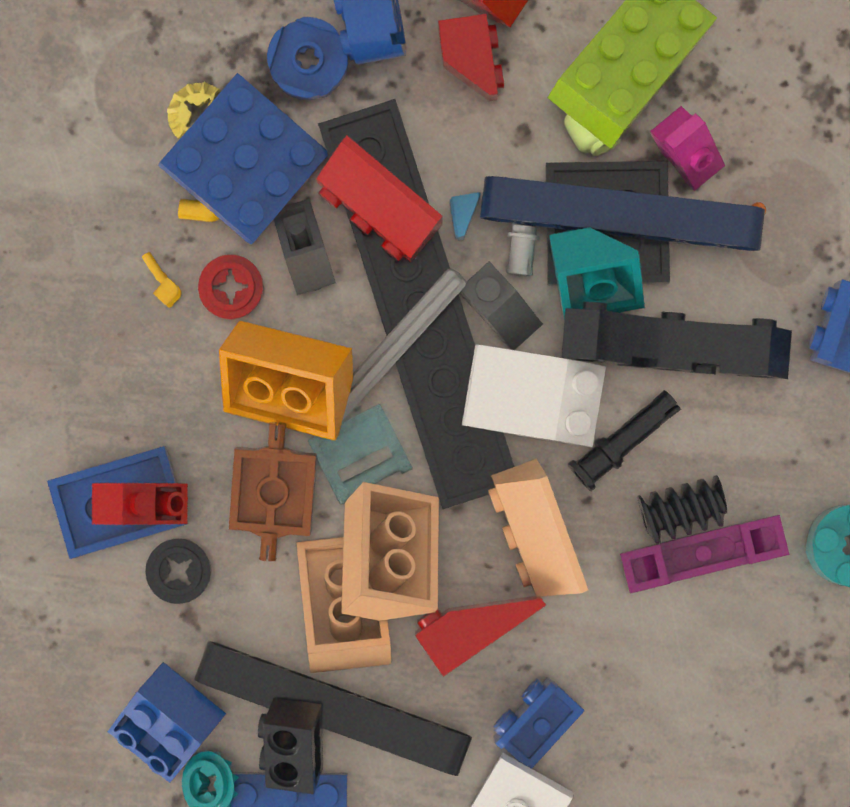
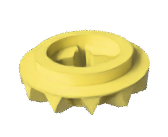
[167,82,221,139]

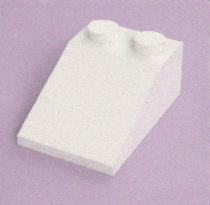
[462,344,606,447]

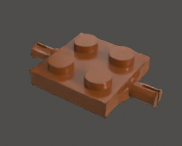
[229,422,317,561]

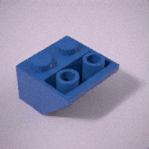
[107,662,226,783]

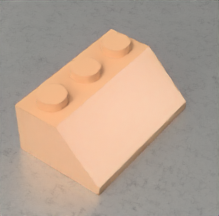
[488,458,588,597]
[342,482,439,621]

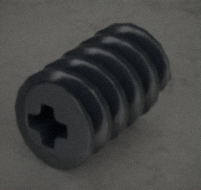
[637,475,727,544]

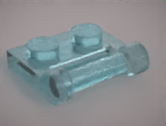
[308,404,413,505]

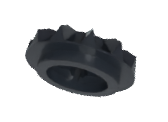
[145,539,211,604]

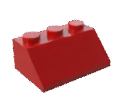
[316,135,443,262]

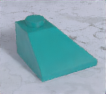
[549,227,645,321]

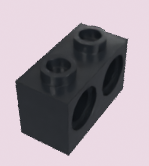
[258,698,323,794]

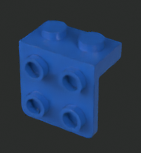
[809,279,850,373]
[493,677,585,769]

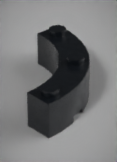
[561,302,792,379]

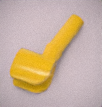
[142,252,182,308]

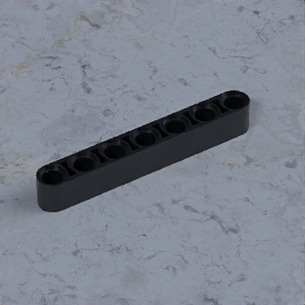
[194,641,472,776]

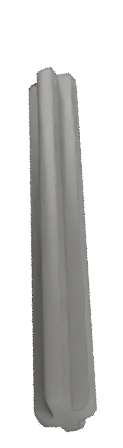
[342,268,466,421]

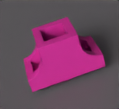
[650,106,725,191]

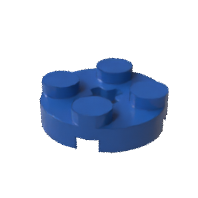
[267,17,348,100]

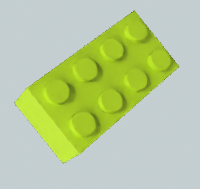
[547,0,717,149]

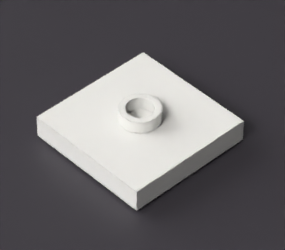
[471,752,574,807]

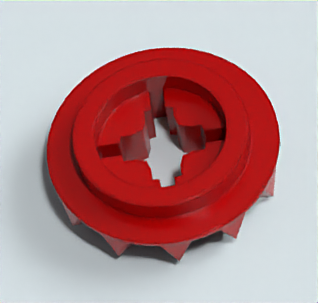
[198,254,263,320]

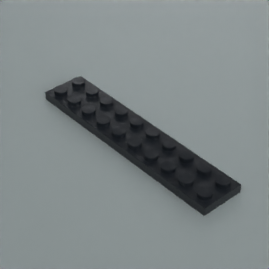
[318,99,514,509]

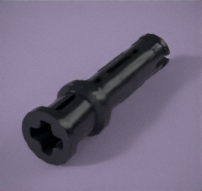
[568,390,681,491]

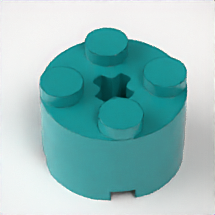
[806,505,850,587]

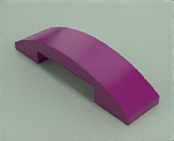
[620,515,790,594]

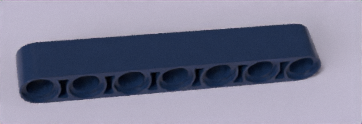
[480,176,765,251]

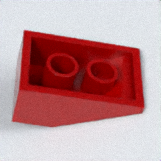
[415,596,546,677]

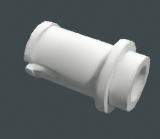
[506,225,540,276]

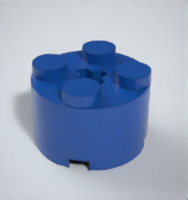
[334,0,406,65]

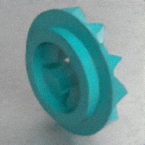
[182,751,239,807]

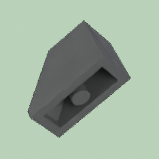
[274,199,336,295]
[459,261,543,350]

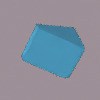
[449,192,481,241]

